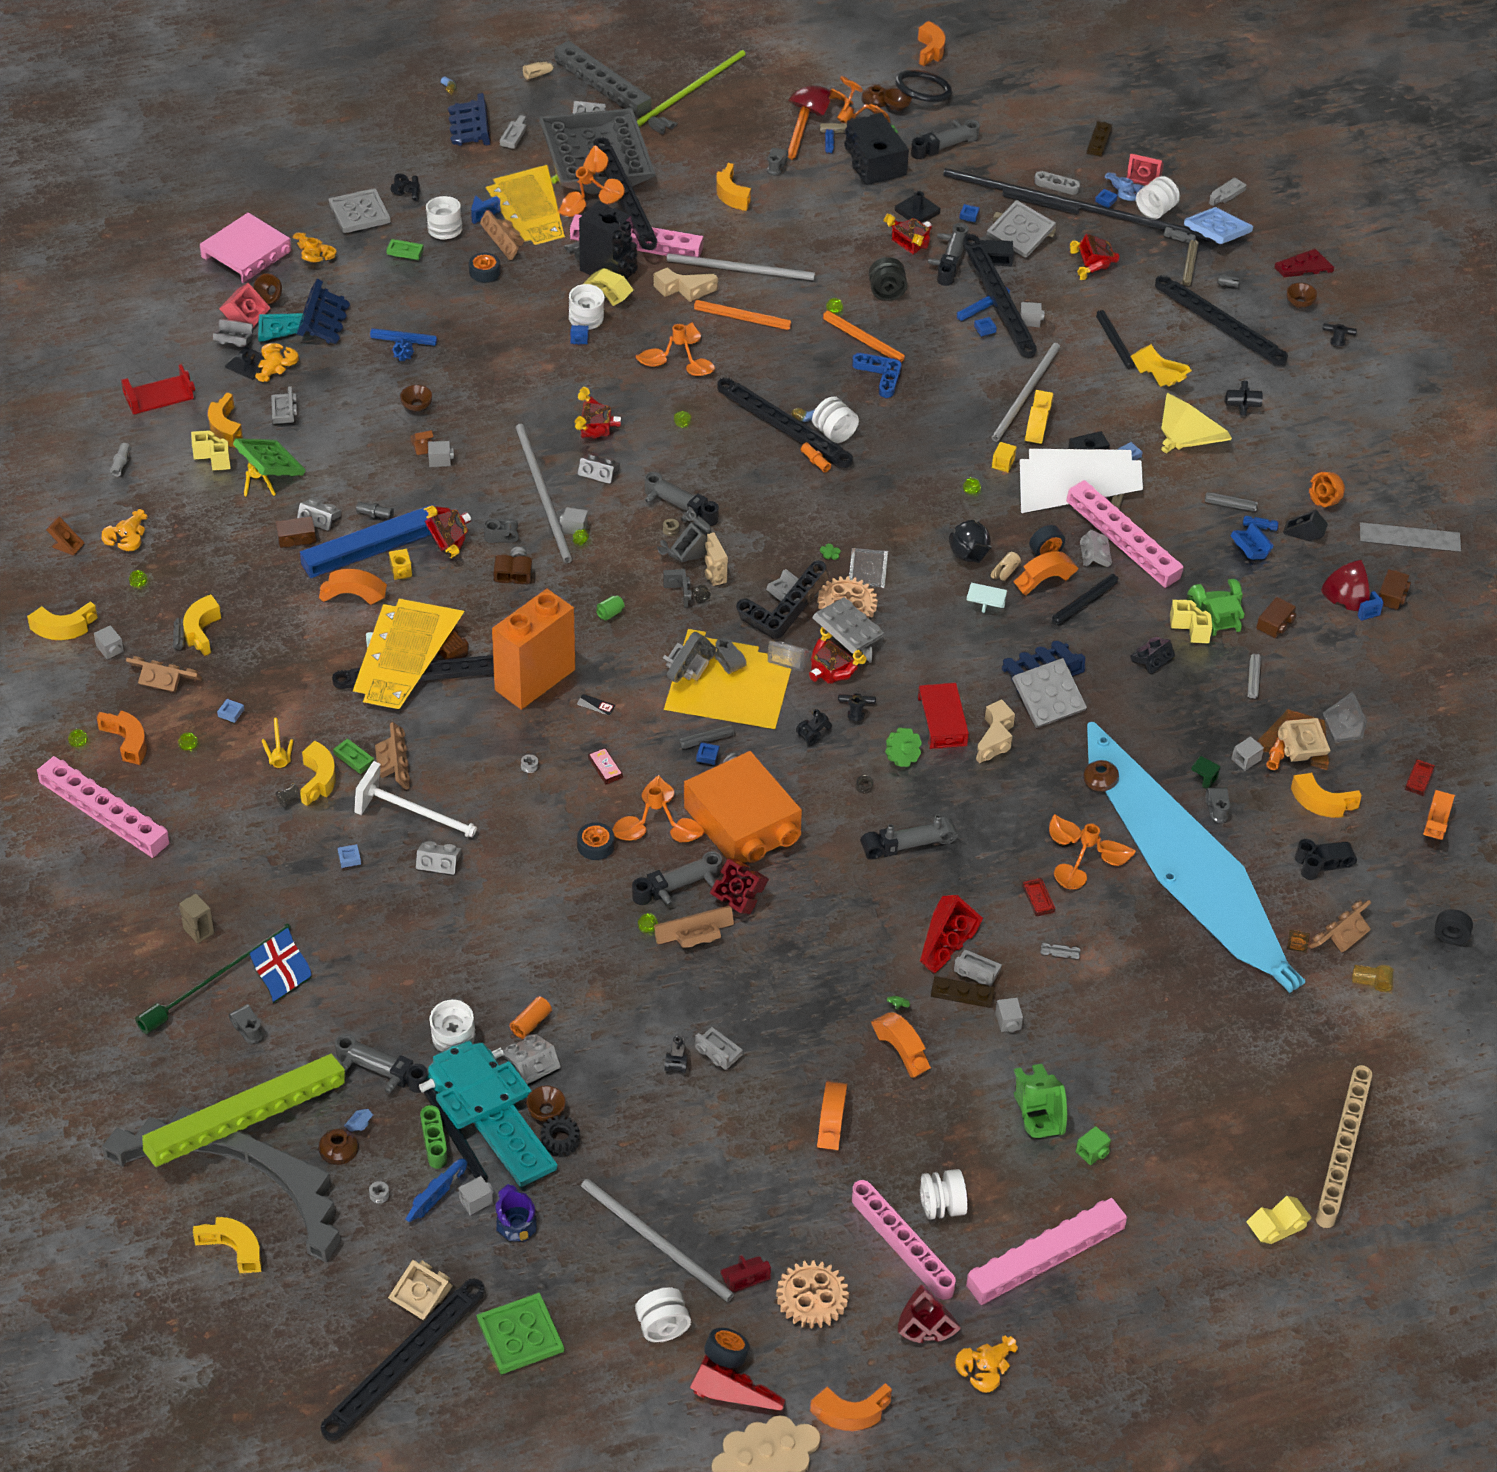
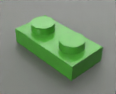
[387,239,424,260]
[333,739,374,774]

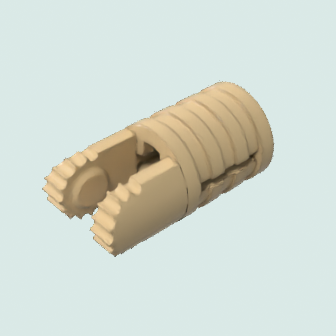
[523,62,553,80]
[990,552,1021,581]

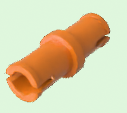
[800,443,832,473]
[1266,737,1285,770]

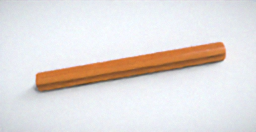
[788,107,810,160]
[694,300,791,330]
[823,311,905,363]

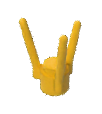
[244,463,276,497]
[261,717,294,768]

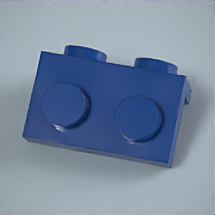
[1230,523,1274,560]

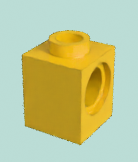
[992,442,1017,473]
[389,549,412,580]

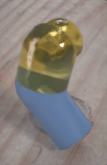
[441,76,456,94]
[792,408,815,422]

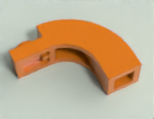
[918,21,945,66]
[1013,551,1079,596]
[319,569,387,605]
[97,711,147,765]
[1423,790,1455,840]
[871,1012,931,1077]
[817,1081,848,1150]
[810,1383,892,1431]

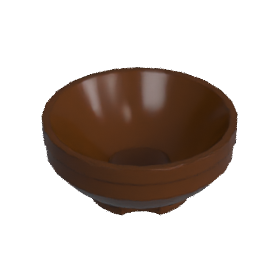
[861,84,887,108]
[884,88,912,111]
[253,274,282,305]
[1287,283,1317,308]
[400,385,432,412]
[1084,760,1119,791]
[527,1085,566,1121]
[319,1128,358,1165]

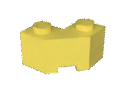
[583,268,633,306]
[191,431,230,470]
[1170,600,1212,643]
[1246,1196,1311,1244]

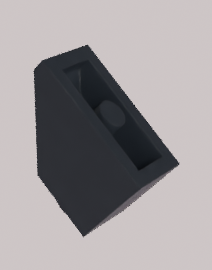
[1283,509,1328,541]

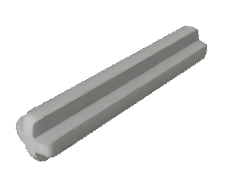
[1248,654,1261,699]

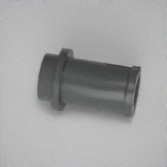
[1217,273,1239,288]

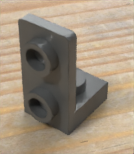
[663,569,691,608]

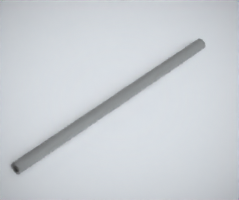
[516,424,572,563]

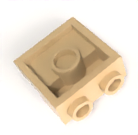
[705,533,728,586]
[1278,718,1330,762]
[388,1260,453,1321]

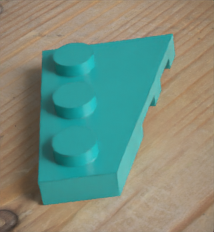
[258,313,303,342]

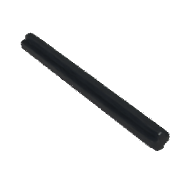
[424,1088,488,1181]

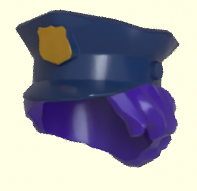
[495,1184,537,1242]

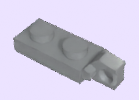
[500,115,527,149]
[1209,178,1247,206]

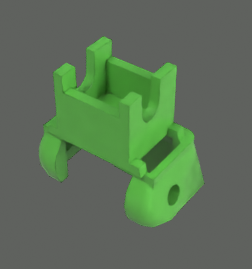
[1186,579,1244,636]
[1014,1064,1067,1138]

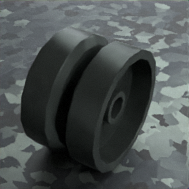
[869,257,907,301]

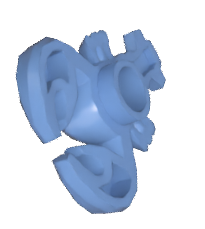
[1105,173,1144,201]

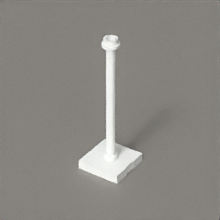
[354,761,477,838]

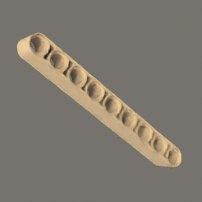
[1316,1065,1372,1228]

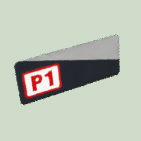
[577,694,615,715]

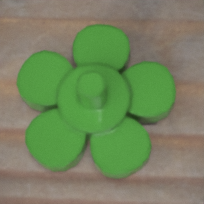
[820,544,840,560]
[887,996,910,1009]

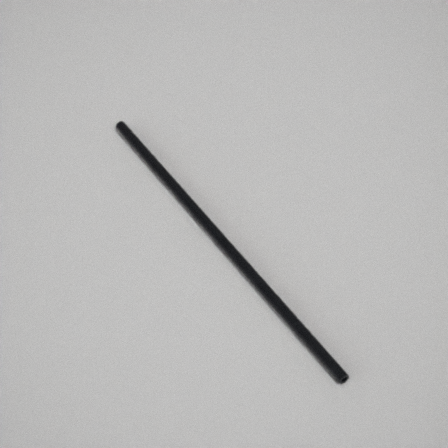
[943,168,1216,243]

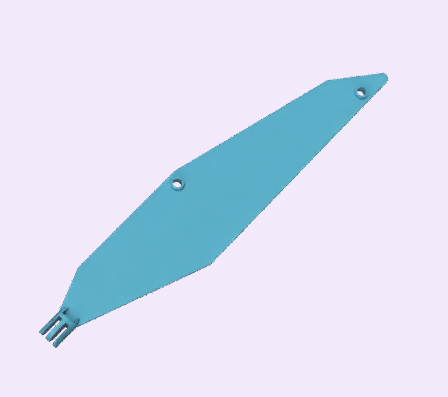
[1087,722,1305,993]

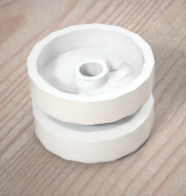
[635,1288,691,1342]

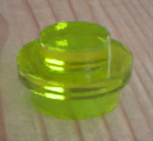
[826,298,843,313]
[674,411,691,427]
[963,478,981,494]
[573,529,589,546]
[129,570,148,587]
[68,729,88,747]
[178,732,198,750]
[638,913,658,933]

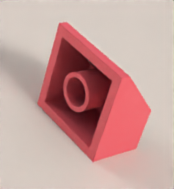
[1127,154,1164,185]
[219,283,271,327]

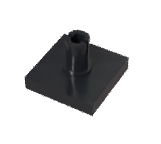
[895,191,941,224]

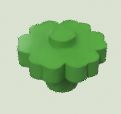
[885,728,922,767]

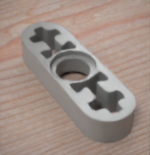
[1034,171,1080,195]

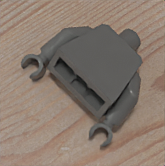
[657,507,712,562]

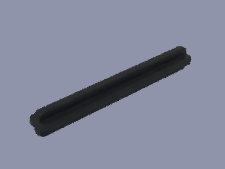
[1002,187,1081,214]
[1096,310,1135,369]
[1052,574,1119,625]

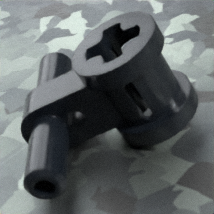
[390,173,420,201]
[1323,323,1357,346]
[838,693,876,721]
[796,709,832,745]
[665,1035,688,1073]

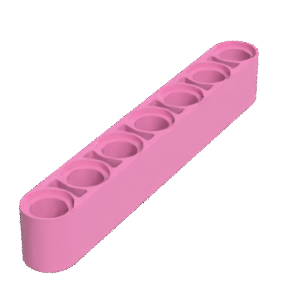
[852,1180,956,1300]

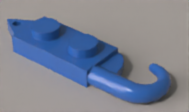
[405,1159,468,1222]

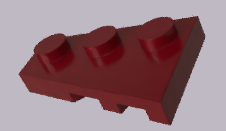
[1274,249,1335,277]

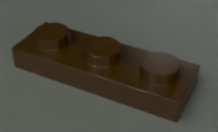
[1086,121,1113,157]
[930,976,995,1008]

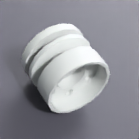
[1136,176,1180,219]
[426,196,462,239]
[569,284,604,330]
[812,397,859,443]
[429,999,476,1053]
[920,1169,967,1220]

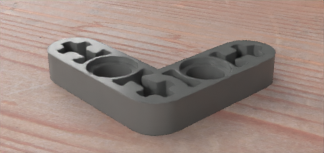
[667,631,716,683]

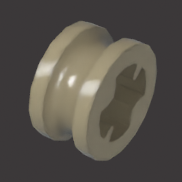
[663,519,679,536]

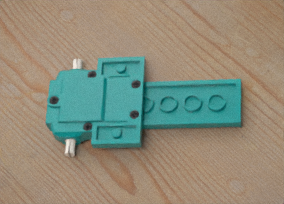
[419,1040,558,1187]

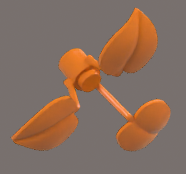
[829,75,890,123]
[558,145,625,217]
[635,322,715,376]
[612,775,704,842]
[1049,814,1136,890]

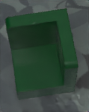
[1191,756,1221,789]

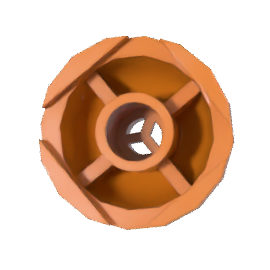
[1309,472,1345,507]

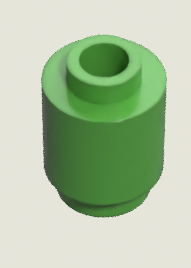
[596,595,624,620]

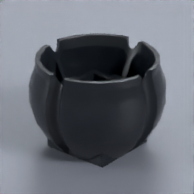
[949,520,992,563]

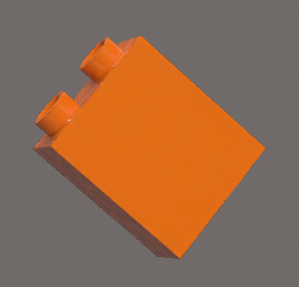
[492,588,575,710]
[684,751,802,863]

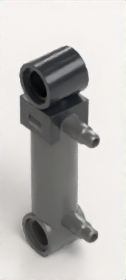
[911,119,980,159]
[928,223,969,286]
[645,472,719,526]
[860,814,958,859]
[632,851,722,905]
[335,1033,428,1093]

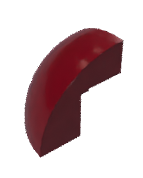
[788,85,832,116]
[1321,560,1370,611]
[898,1284,961,1343]

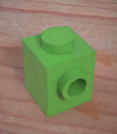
[1075,1126,1111,1166]

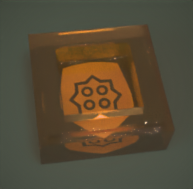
[1286,930,1310,953]

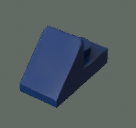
[471,196,501,224]

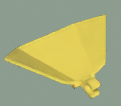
[1161,393,1232,454]

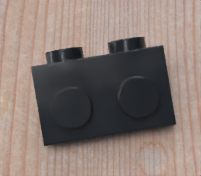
[1130,637,1175,674]

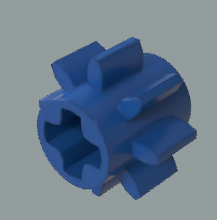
[392,339,414,361]

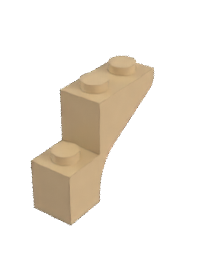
[654,267,718,302]
[976,700,1015,763]

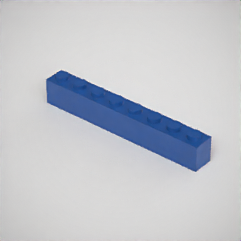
[300,504,434,578]

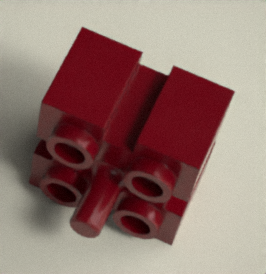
[710,858,769,914]

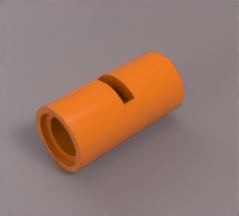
[509,996,552,1039]

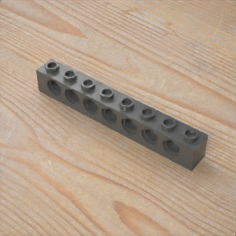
[554,40,651,118]

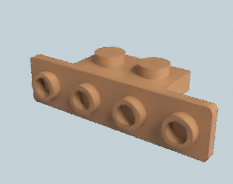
[480,210,524,260]
[126,656,202,693]
[375,722,410,790]
[1308,900,1371,952]
[654,906,734,948]

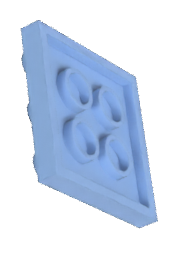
[1184,207,1253,244]

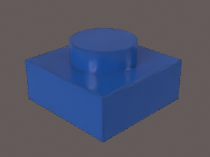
[1095,189,1118,208]
[960,204,980,222]
[974,317,997,336]
[696,743,720,765]

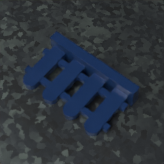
[448,93,490,146]
[296,279,350,344]
[1002,641,1085,693]

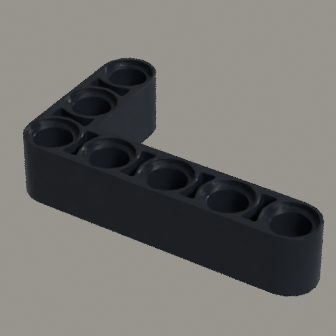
[736,560,829,639]

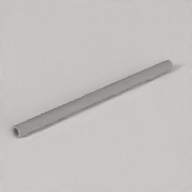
[667,253,815,281]
[992,343,1060,442]
[581,1178,734,1302]

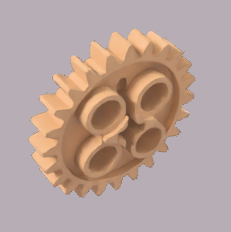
[817,576,878,619]
[776,1260,849,1329]

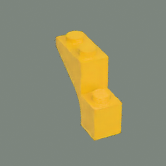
[1131,344,1191,387]
[1025,390,1054,444]

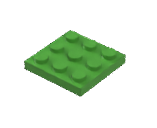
[233,438,306,476]
[476,1293,564,1375]

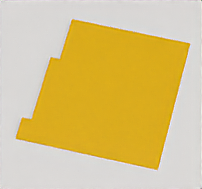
[664,629,794,729]

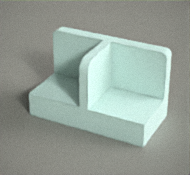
[967,583,1007,613]

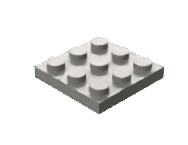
[329,188,391,233]
[987,200,1056,258]
[812,597,884,654]
[1012,658,1087,728]

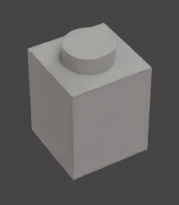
[1020,302,1044,327]
[428,441,454,467]
[560,507,588,536]
[94,625,124,659]
[1231,736,1264,771]
[995,998,1023,1032]
[458,1176,494,1215]

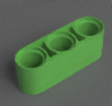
[421,1106,447,1169]

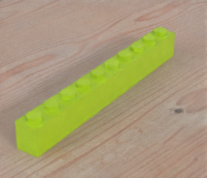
[142,1053,345,1167]

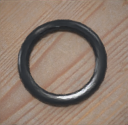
[895,70,952,102]

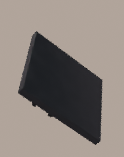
[225,347,265,380]

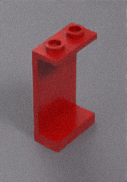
[121,364,195,415]
[918,683,969,749]

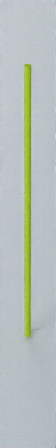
[551,50,746,184]

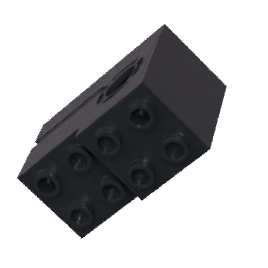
[844,112,909,185]
[579,201,638,280]

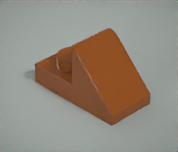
[410,430,433,455]
[46,516,84,555]

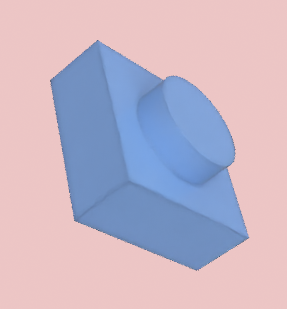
[1118,442,1142,460]
[217,699,244,723]
[337,844,361,868]
[344,1109,373,1131]

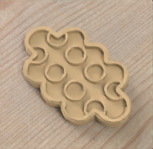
[711,1416,820,1472]

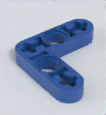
[852,353,901,398]

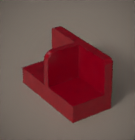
[720,1255,771,1293]

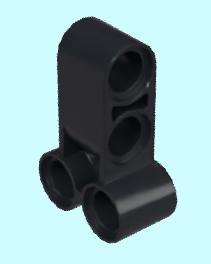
[1295,839,1357,880]

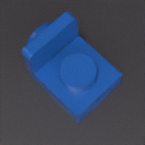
[570,325,588,344]
[1357,591,1383,621]

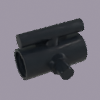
[1224,381,1263,416]

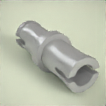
[110,443,131,476]

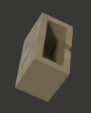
[179,894,214,944]

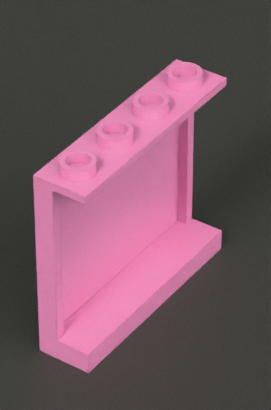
[200,213,291,283]

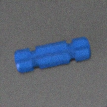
[825,129,834,153]
[1243,516,1279,531]

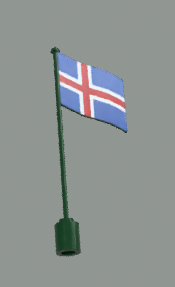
[135,923,312,1034]

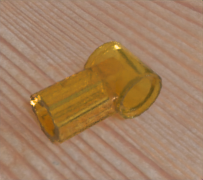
[1352,965,1393,992]

